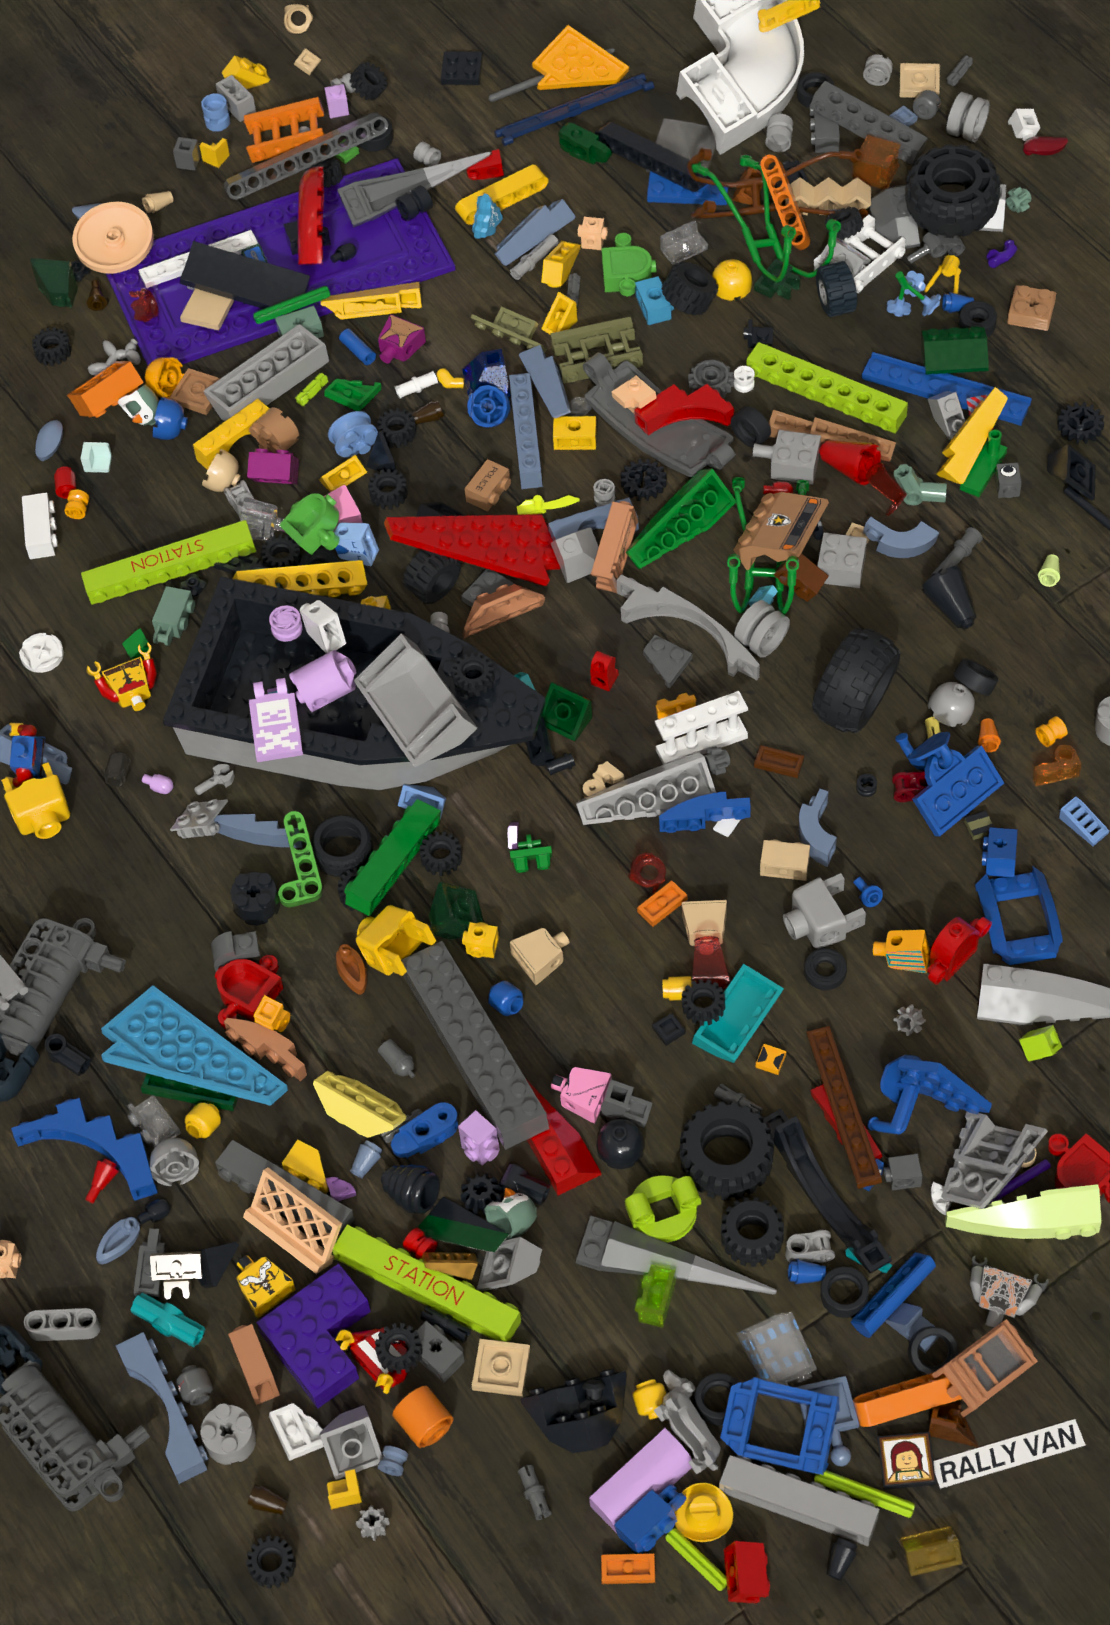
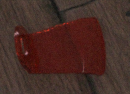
[866,463,907,516]
[692,936,730,989]

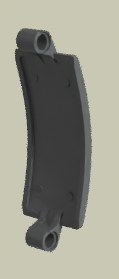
[583,352,736,477]

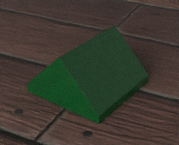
[541,682,592,741]

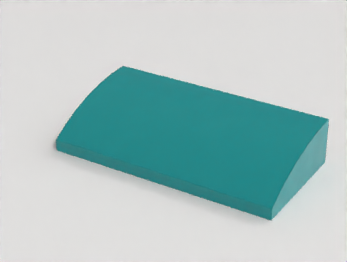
[692,964,784,1063]

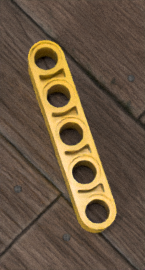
[455,165,548,225]

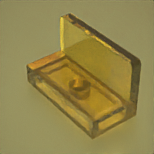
[900,1526,962,1576]

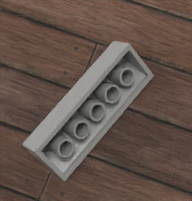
[203,324,329,422]

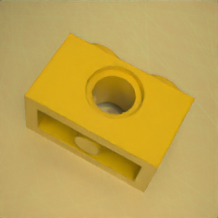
[553,416,597,450]

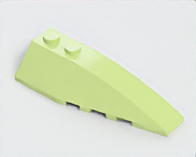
[945,1184,1101,1240]

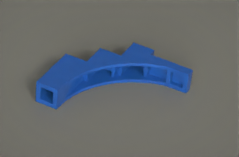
[11,1098,158,1201]

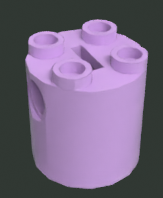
[289,650,356,712]

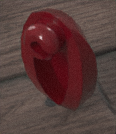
[1023,136,1068,155]

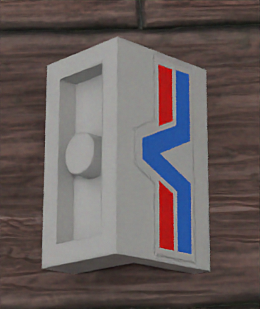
[820,238,871,278]

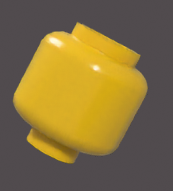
[185,1103,221,1138]
[632,1379,667,1420]

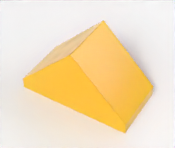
[541,292,577,334]

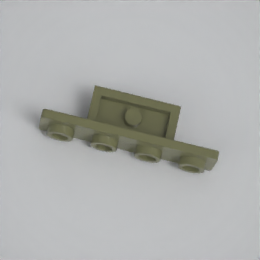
[470,307,547,353]

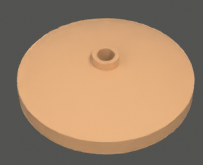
[73,202,154,273]

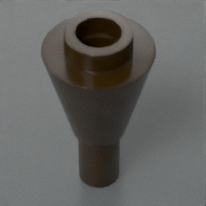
[87,280,107,311]

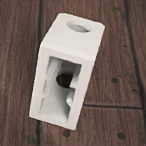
[300,600,346,654]

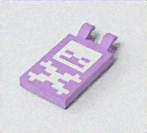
[249,678,303,762]

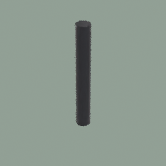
[1064,486,1110,531]

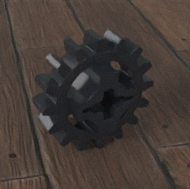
[1057,402,1105,444]

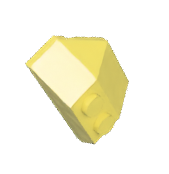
[313,1071,407,1138]

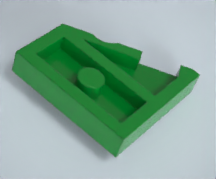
[324,379,381,411]

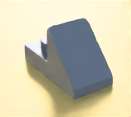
[885,1303,939,1353]

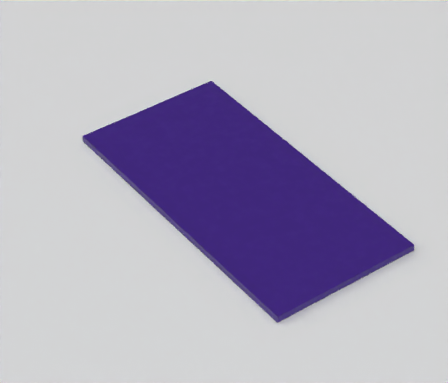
[105,158,455,367]

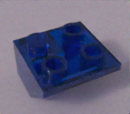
[462,349,510,399]

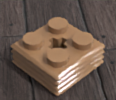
[1007,285,1056,331]

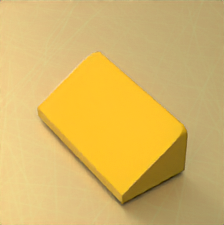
[319,455,367,492]

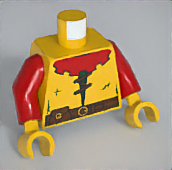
[87,642,157,711]

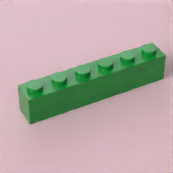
[344,799,441,916]

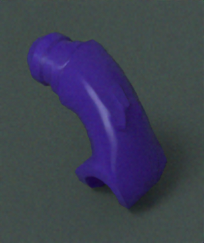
[987,239,1017,268]

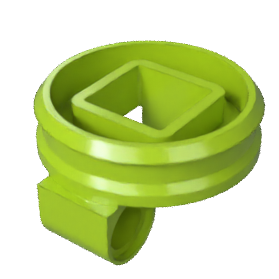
[625,1176,701,1243]

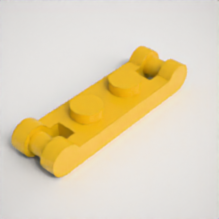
[758,0,820,32]

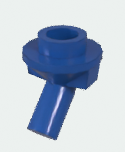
[853,877,883,907]

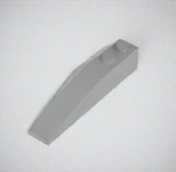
[576,752,716,825]
[977,964,1110,1025]

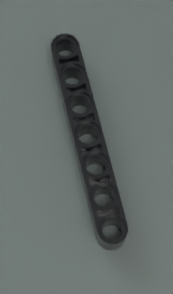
[594,122,711,192]

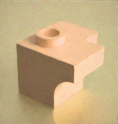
[612,376,657,413]

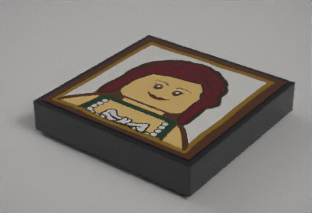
[877,1432,936,1490]

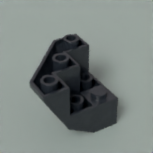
[520,1368,627,1453]

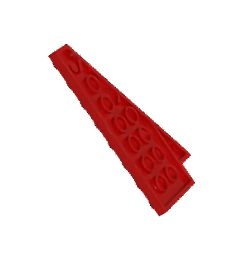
[384,514,560,586]

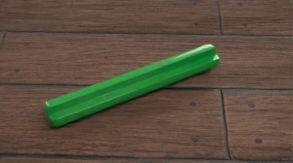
[253,286,330,324]

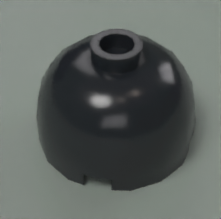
[596,1119,645,1170]

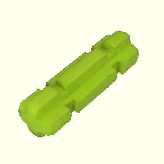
[295,373,328,406]

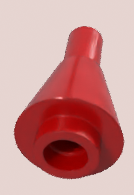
[85,1159,119,1204]

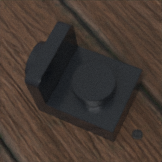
[744,319,773,348]

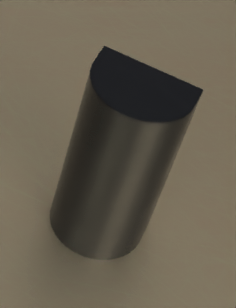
[526,717,554,766]

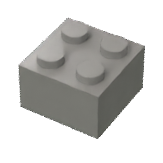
[817,533,867,588]

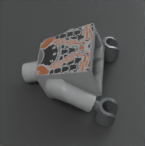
[970,1256,1049,1327]

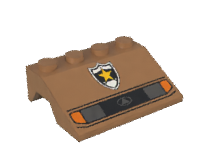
[734,492,829,570]

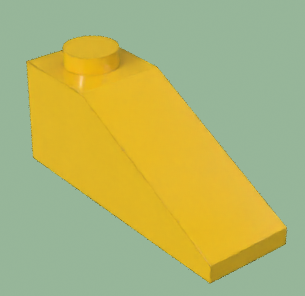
[541,241,581,288]

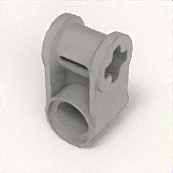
[224,480,257,521]
[785,1230,835,1263]

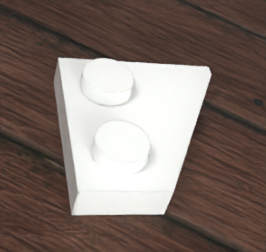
[269,1403,324,1461]

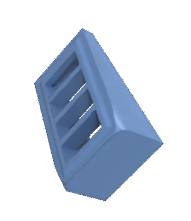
[1059,796,1109,846]

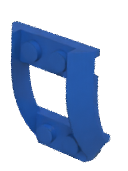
[975,866,1063,965]
[720,1377,840,1475]

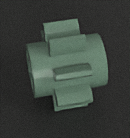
[1006,187,1031,213]

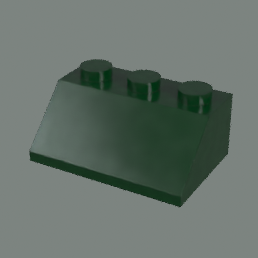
[921,326,989,374]

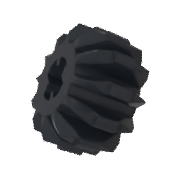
[460,1172,502,1215]

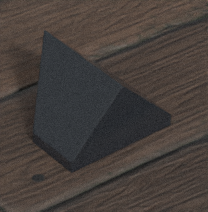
[189,1242,240,1288]

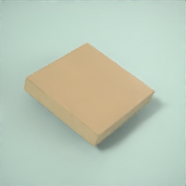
[180,289,234,330]

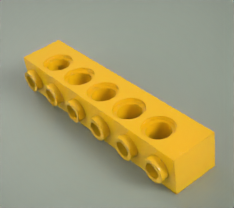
[232,560,367,598]

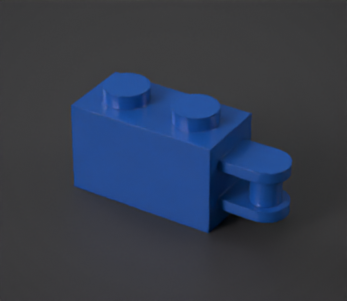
[614,1484,686,1554]

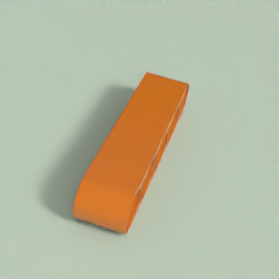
[761,155,810,250]
[853,1363,978,1427]

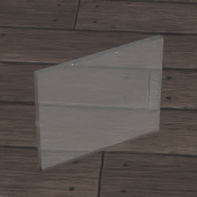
[646,119,716,172]

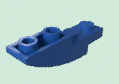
[659,792,750,833]

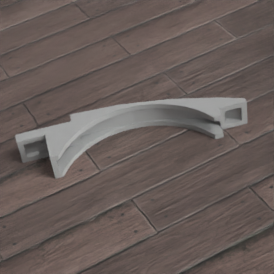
[616,575,760,680]

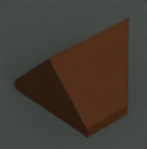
[929,1401,979,1448]

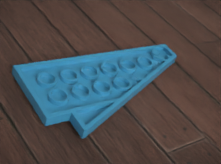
[101,986,288,1106]

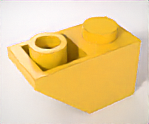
[222,56,270,89]
[282,1140,328,1194]

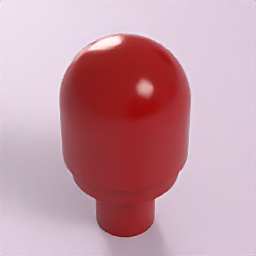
[763,482,793,494]

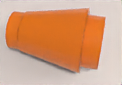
[978,718,1001,753]

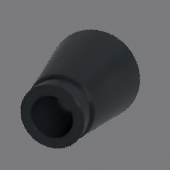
[826,1538,857,1581]

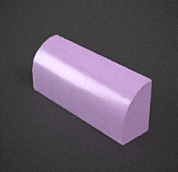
[589,1428,692,1533]

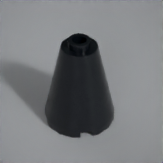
[922,566,976,630]

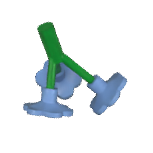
[887,271,941,317]

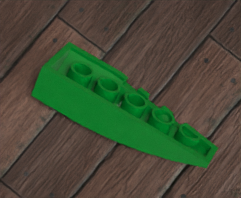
[626,469,736,569]

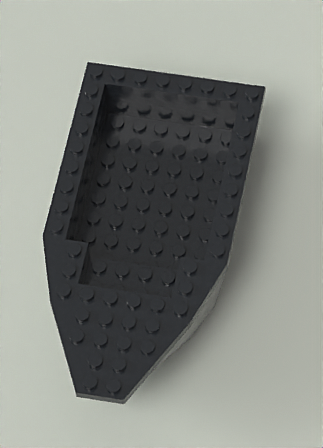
[163,577,546,790]

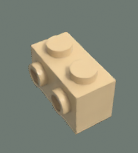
[760,840,810,881]

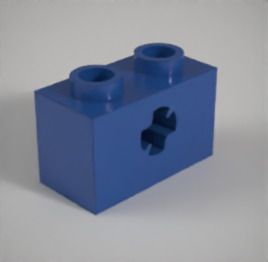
[982,828,1017,877]

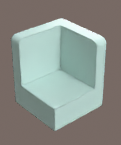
[81,442,112,472]

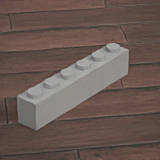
[719,1455,879,1546]

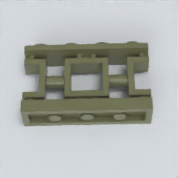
[550,316,643,383]

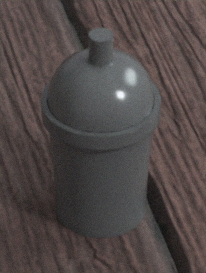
[378,1039,415,1078]

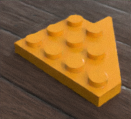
[532,25,629,90]

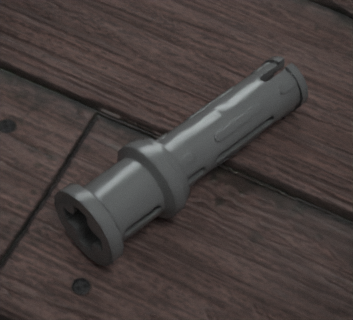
[931,527,983,577]

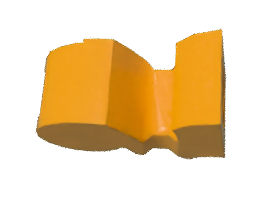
[253,995,291,1032]

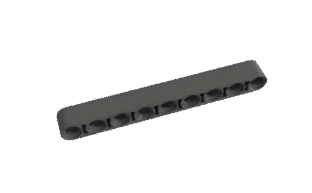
[224,112,388,200]

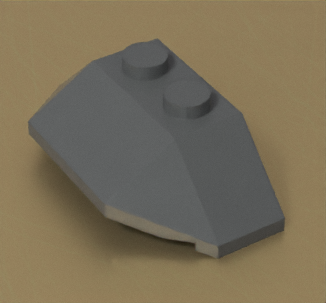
[869,185,920,249]

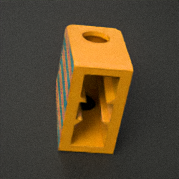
[873,930,930,973]

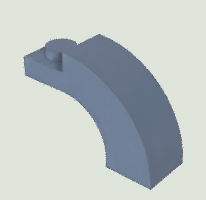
[863,517,939,558]
[799,789,837,867]

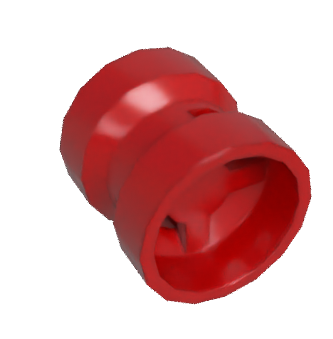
[403,1227,438,1259]

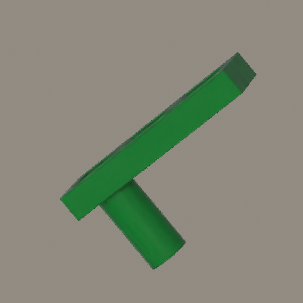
[960,430,1008,497]

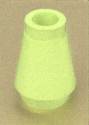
[1038,554,1060,587]

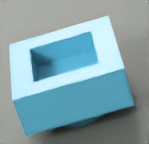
[748,585,778,606]

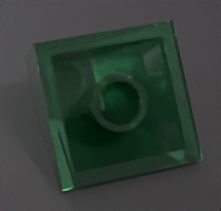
[30,258,78,307]
[429,882,484,940]

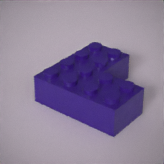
[256,1264,371,1408]

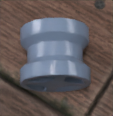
[378,1446,408,1476]

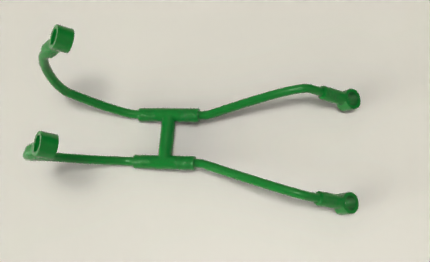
[692,155,841,283]
[727,477,809,615]

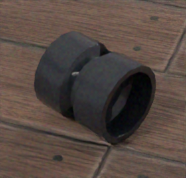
[395,185,433,221]

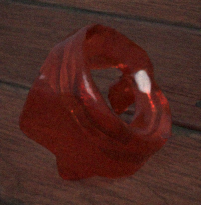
[129,288,159,322]
[628,853,666,894]

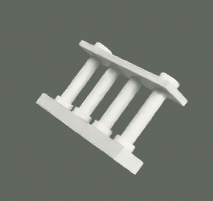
[814,215,906,293]
[655,691,748,765]

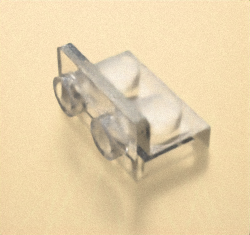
[660,221,708,265]
[127,1095,181,1147]

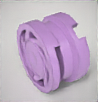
[269,605,303,642]

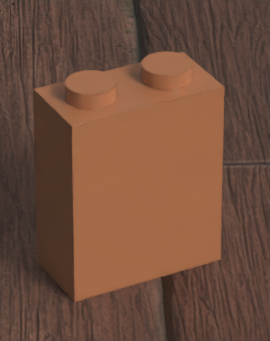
[228,1324,280,1405]

